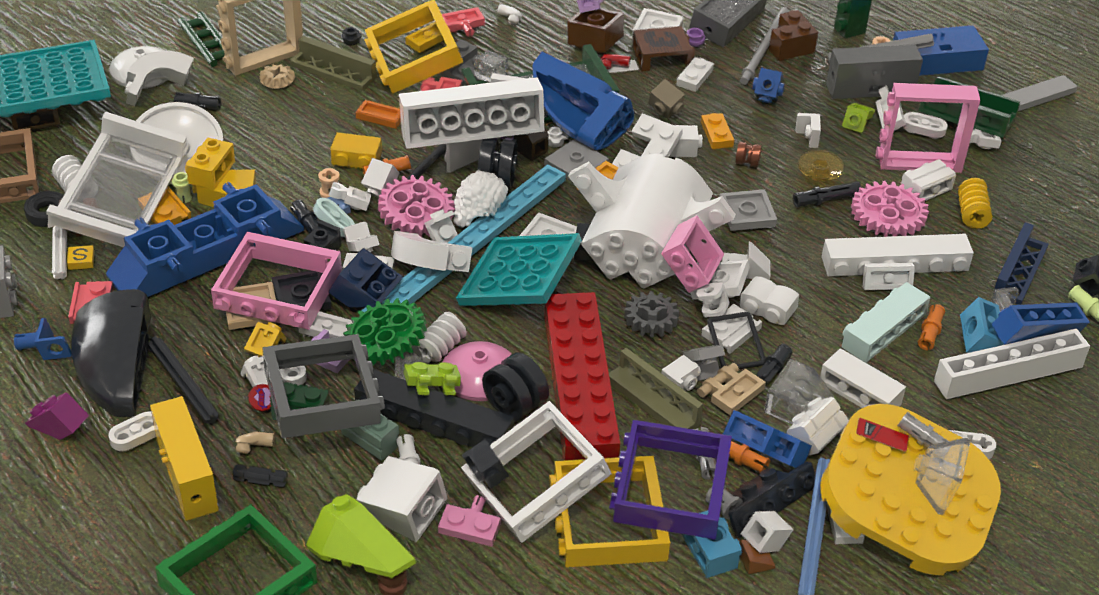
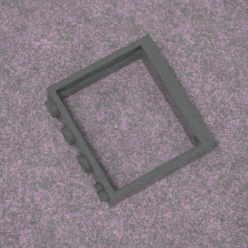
[262,334,385,438]

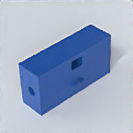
[893,25,989,76]

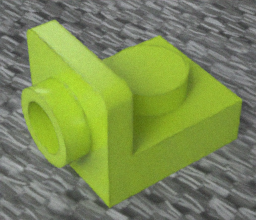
[842,103,875,133]

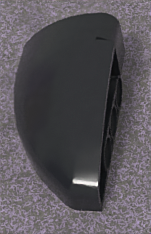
[71,289,151,417]

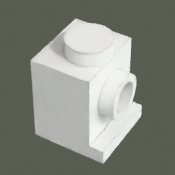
[661,355,701,397]

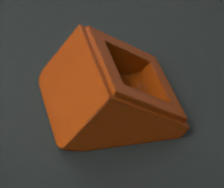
[740,540,775,574]

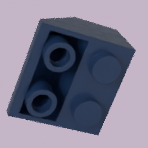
[329,248,403,307]

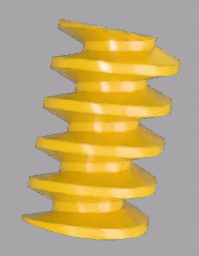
[958,178,993,229]

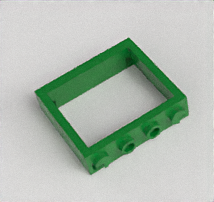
[155,504,317,595]

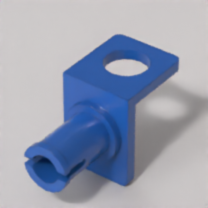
[14,318,72,360]

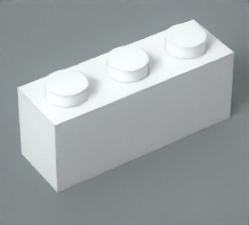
[819,348,906,408]

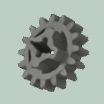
[624,291,679,337]

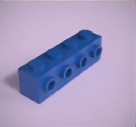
[992,303,1090,345]

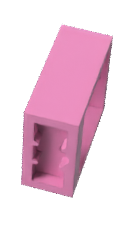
[661,215,724,293]

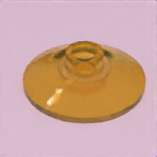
[798,150,844,181]

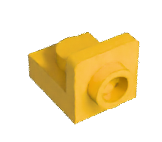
[244,322,287,357]

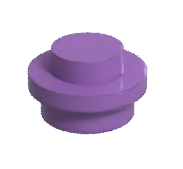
[686,28,705,47]

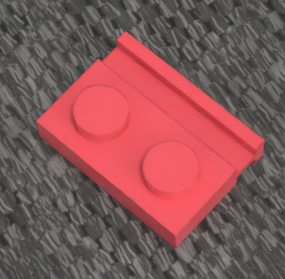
[68,281,114,324]

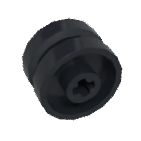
[478,138,518,190]
[482,352,549,422]

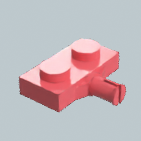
[442,7,485,36]

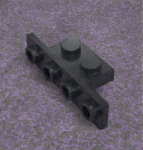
[728,461,815,537]

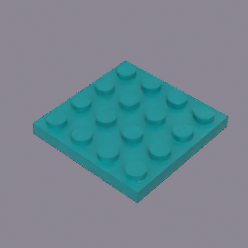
[456,233,582,306]

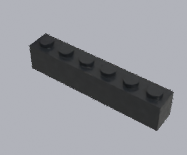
[354,369,514,448]

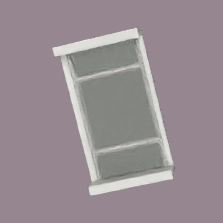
[46,112,187,247]

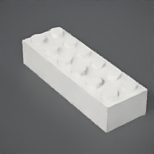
[399,77,544,149]

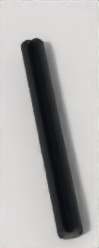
[148,336,219,425]

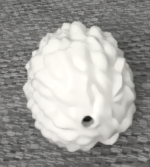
[453,170,508,227]

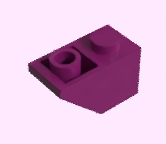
[25,392,89,440]

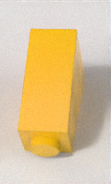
[192,170,256,208]

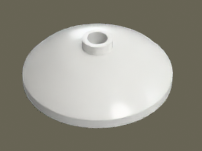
[109,46,167,89]

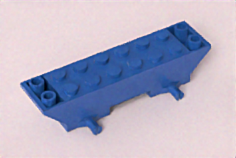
[106,182,304,297]

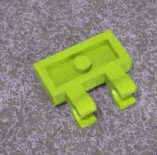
[403,362,461,395]

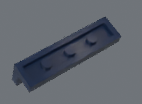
[992,222,1049,305]

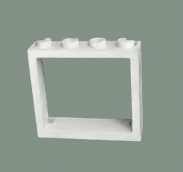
[461,401,612,543]

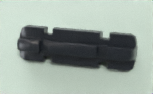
[232,464,288,487]

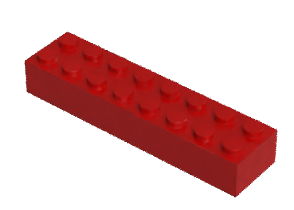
[544,292,620,461]

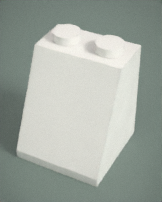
[356,456,448,543]

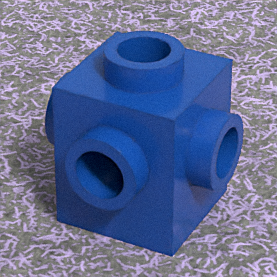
[752,68,785,103]

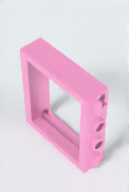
[876,83,980,173]
[211,232,342,330]

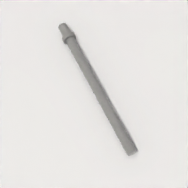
[740,7,788,85]

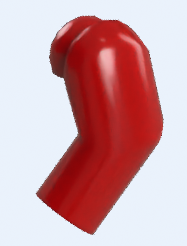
[601,54,631,69]

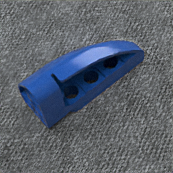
[533,52,635,150]

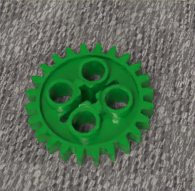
[343,298,427,366]

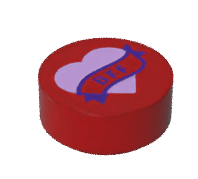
[248,384,271,411]

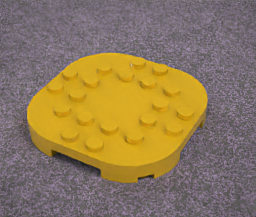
[820,404,1001,575]

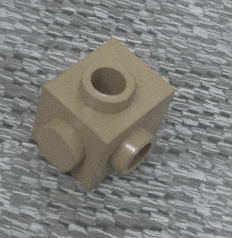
[648,79,685,119]

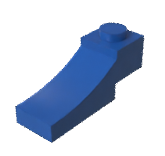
[723,410,812,468]

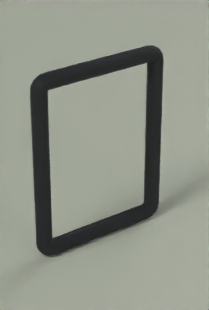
[707,312,766,369]

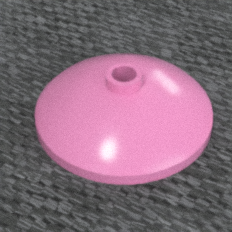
[443,341,512,401]

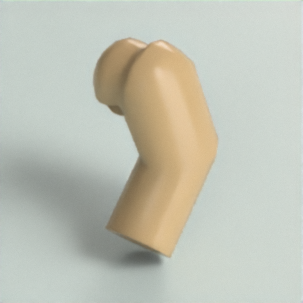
[235,431,275,454]

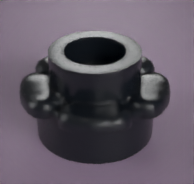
[341,27,362,46]

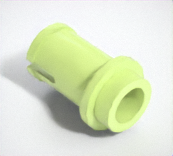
[172,172,192,203]

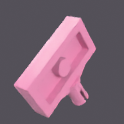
[438,495,501,547]

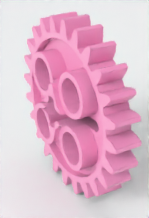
[378,175,455,237]
[851,181,929,237]

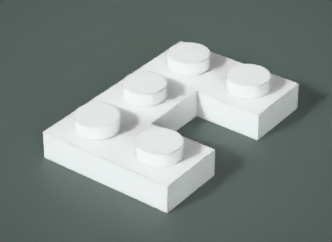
[612,113,683,168]

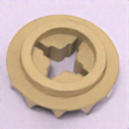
[260,64,295,88]

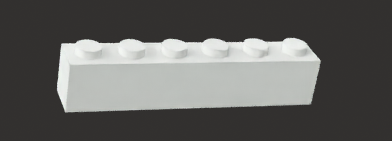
[822,234,974,276]
[934,329,1090,399]

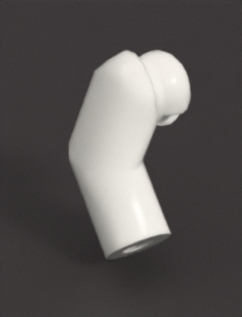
[497,4,522,25]

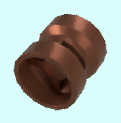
[735,141,762,167]
[378,569,407,595]

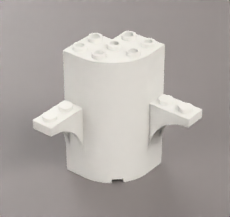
[568,154,736,288]

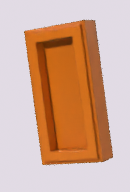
[355,100,401,129]

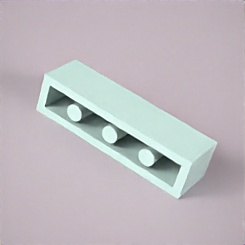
[842,282,930,363]

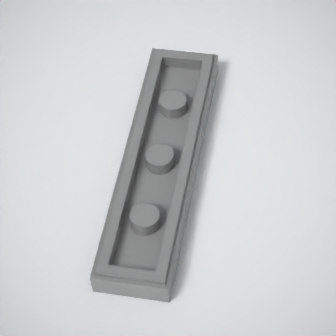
[1001,75,1078,111]

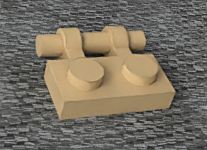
[697,363,766,416]

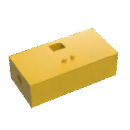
[150,396,219,521]

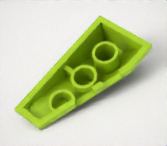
[306,494,416,578]

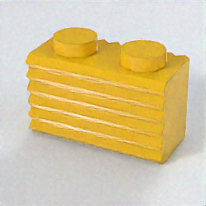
[330,132,382,169]

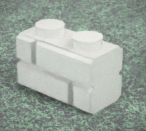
[901,159,956,201]
[787,397,849,456]

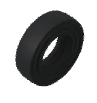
[24,191,64,227]

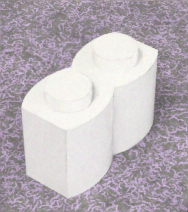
[740,277,799,325]

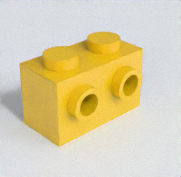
[185,137,235,190]

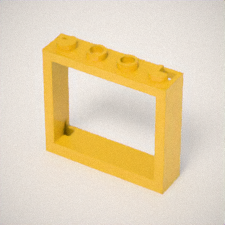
[364,0,463,94]
[549,456,670,567]

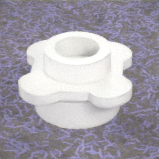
[548,127,569,147]

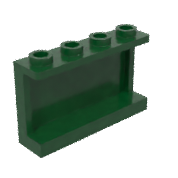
[918,76,1020,138]

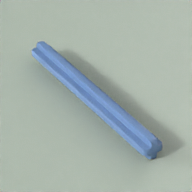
[798,458,830,595]

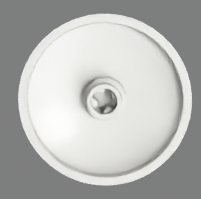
[130,102,223,184]

